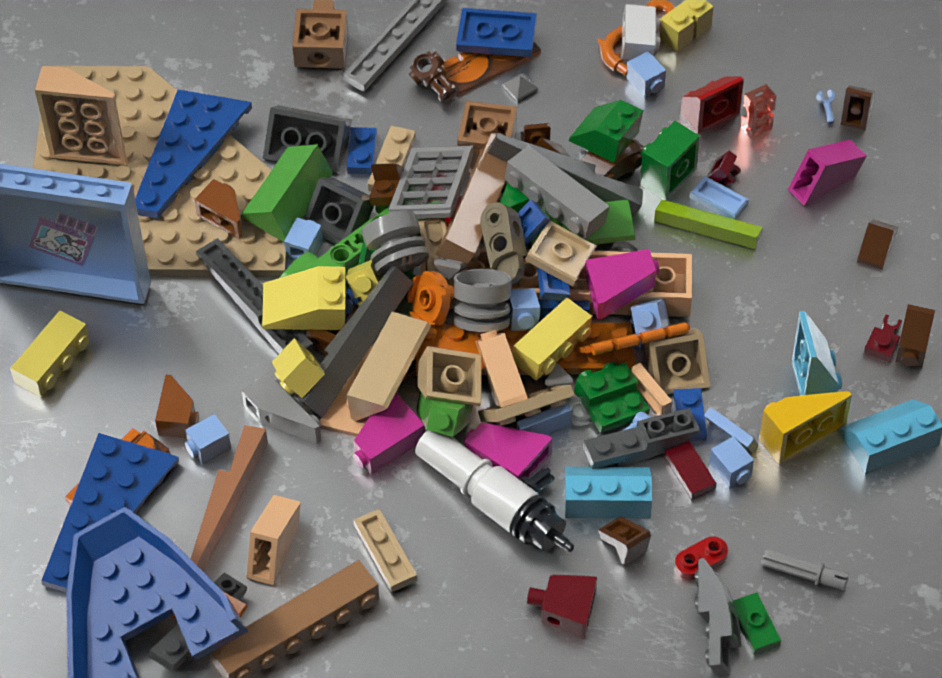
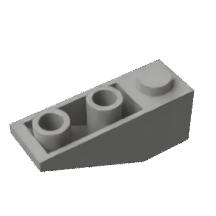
[242,373,321,444]

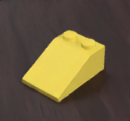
[262,266,345,330]

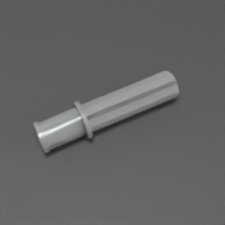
[762,550,849,591]

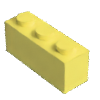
[512,298,592,381]
[10,311,90,397]

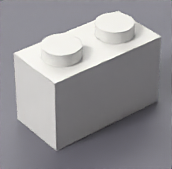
[622,4,660,60]

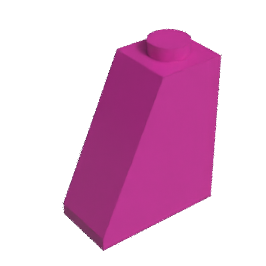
[788,140,867,206]
[585,249,660,320]
[353,393,425,474]
[463,422,552,479]

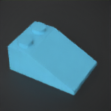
[792,311,842,395]

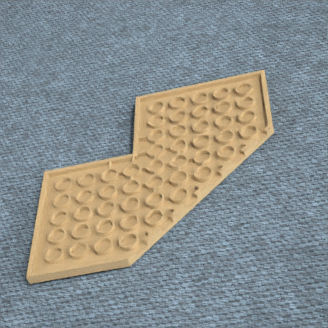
[33,66,287,277]

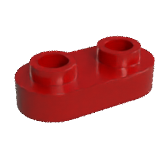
[674,536,728,580]

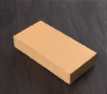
[632,363,672,416]

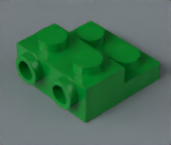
[574,361,650,433]

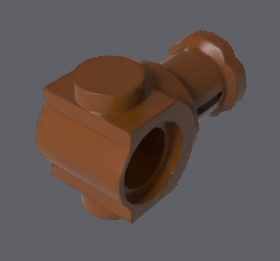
[408,51,459,103]

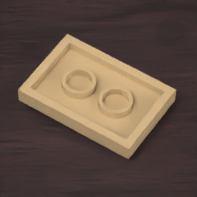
[478,385,574,425]

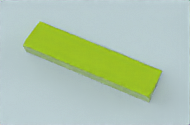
[654,199,763,249]

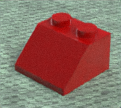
[681,76,744,134]

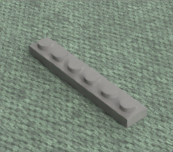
[343,0,447,92]

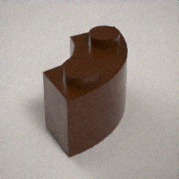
[581,138,644,180]

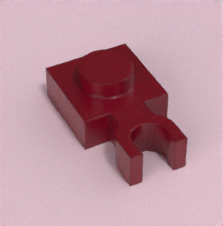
[864,315,902,363]

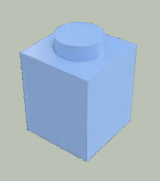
[626,51,666,98]
[284,218,323,260]
[507,288,540,331]
[631,299,670,334]
[185,414,231,464]
[709,436,754,488]

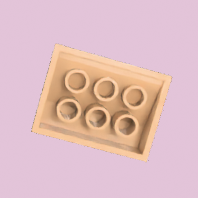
[35,66,128,165]

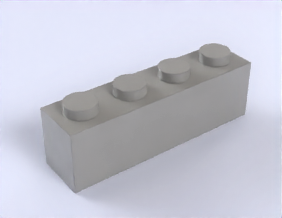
[504,145,610,240]

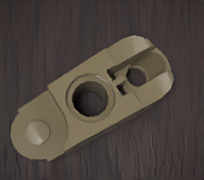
[480,202,527,284]

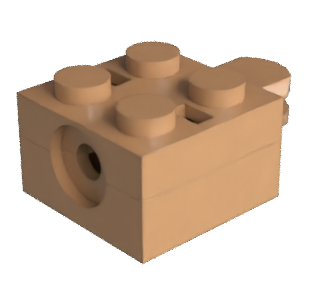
[292,0,348,68]
[457,101,517,175]

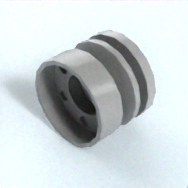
[361,210,430,276]
[454,269,512,332]

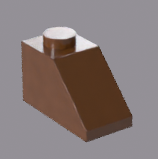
[840,85,875,130]
[895,304,935,368]

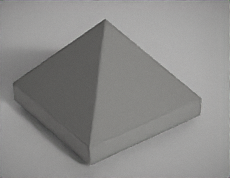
[502,73,538,102]
[434,258,467,282]
[543,363,573,386]

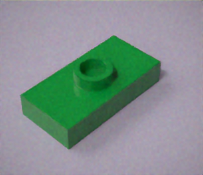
[733,592,781,655]

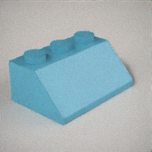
[839,399,942,474]
[565,467,652,519]

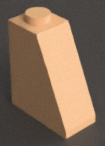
[475,330,528,408]
[246,495,301,586]

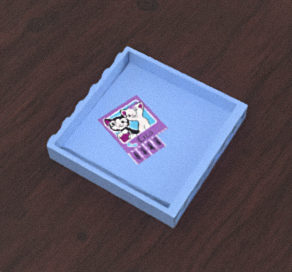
[0,164,151,304]

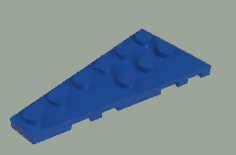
[135,89,252,219]
[41,433,179,593]

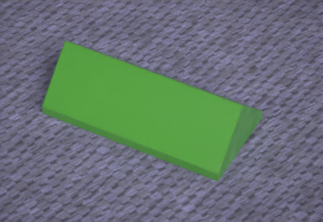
[240,144,333,242]
[528,200,635,249]

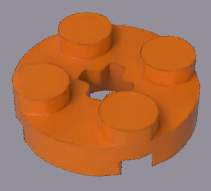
[407,271,454,326]

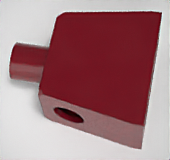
[527,574,597,639]

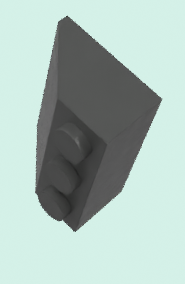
[263,105,352,173]

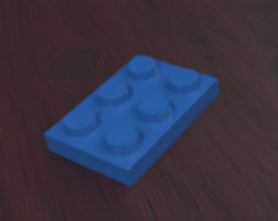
[456,8,537,57]

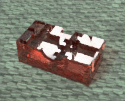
[741,84,776,139]

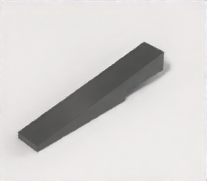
[487,133,643,218]
[196,238,315,356]
[295,265,414,417]

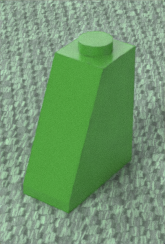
[416,391,474,437]

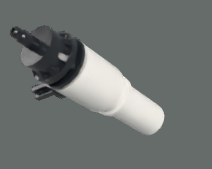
[415,430,574,552]

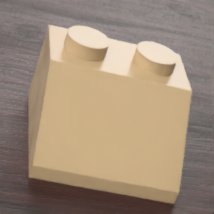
[644,328,711,394]
[418,346,481,406]

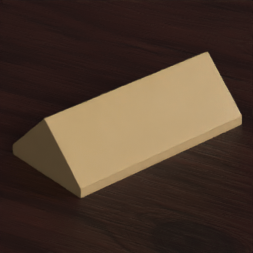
[347,312,431,421]

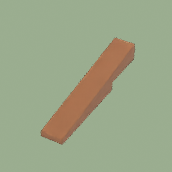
[191,425,268,571]

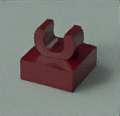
[707,150,741,186]

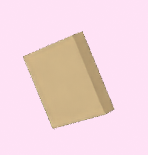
[525,221,596,286]

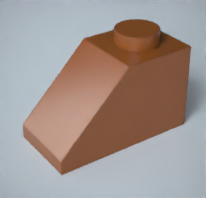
[194,179,242,239]
[155,374,199,438]

